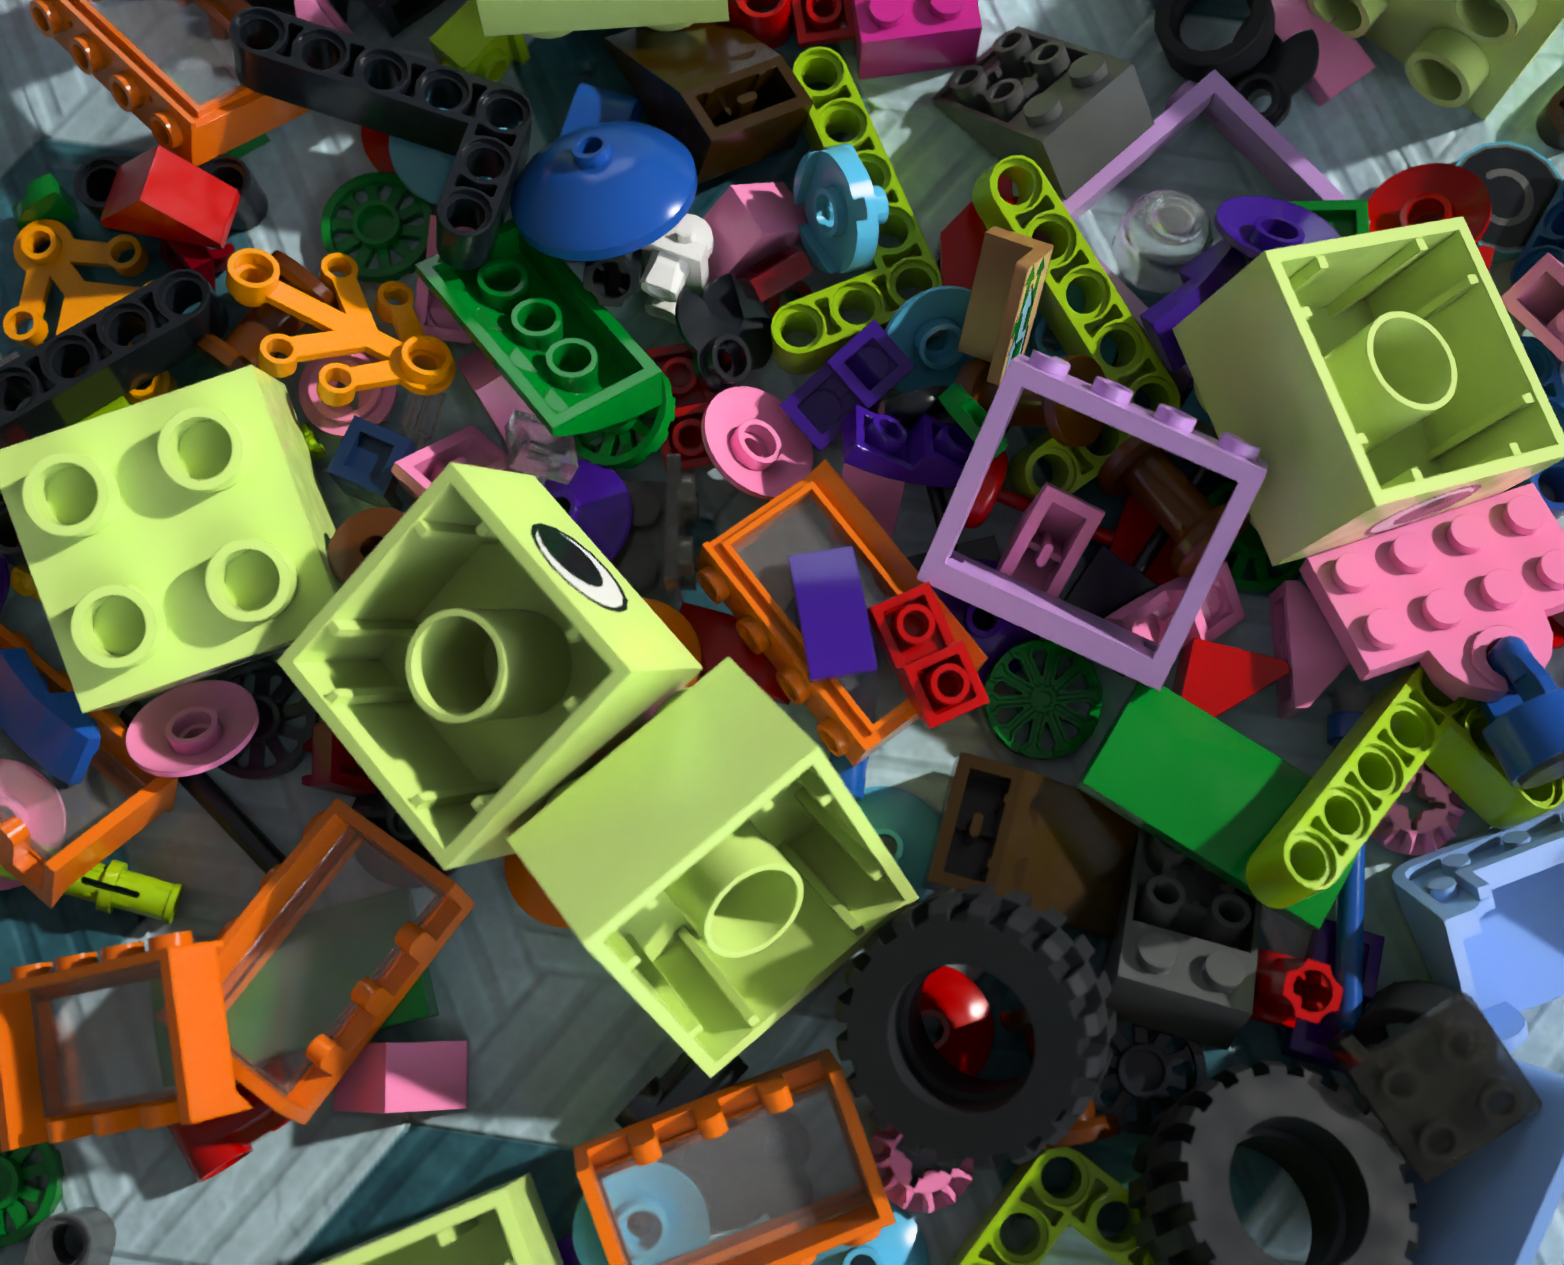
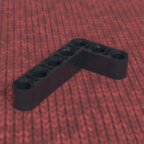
[229,6,533,271]
[0,269,229,574]

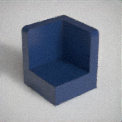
[326,415,417,511]

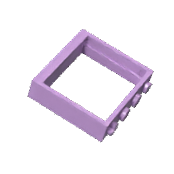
[1032,69,1371,398]
[916,350,1269,691]

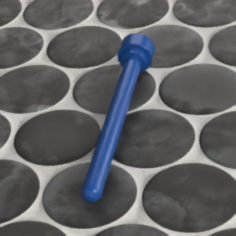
[1327,711,1365,1031]

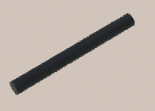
[119,701,287,874]

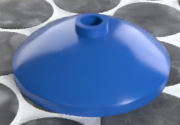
[510,121,698,261]

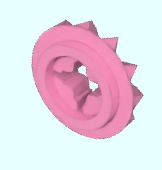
[298,352,399,439]
[1370,763,1466,855]
[870,1124,975,1214]

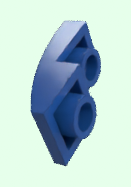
[0,648,101,785]

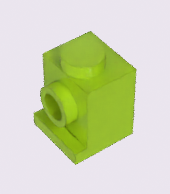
[428,0,530,82]

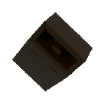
[603,21,813,184]
[922,752,1140,940]

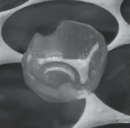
[1112,189,1214,294]

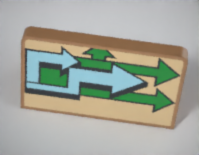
[957,226,1054,386]

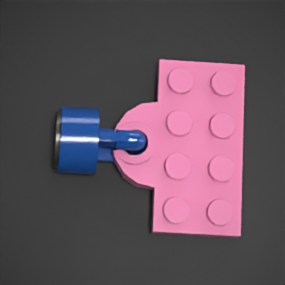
[1299,483,1564,789]

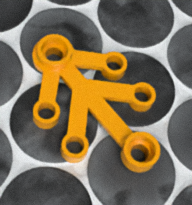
[3,219,178,404]
[226,248,456,407]

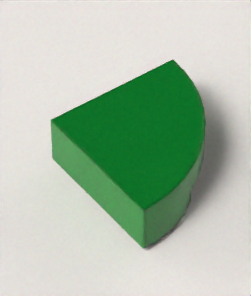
[12,173,80,232]
[938,382,1009,460]

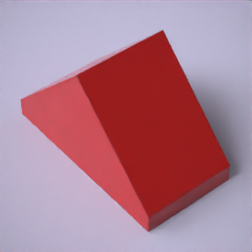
[100,145,241,250]
[1172,638,1292,718]

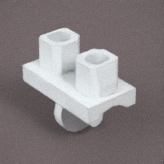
[640,213,714,325]

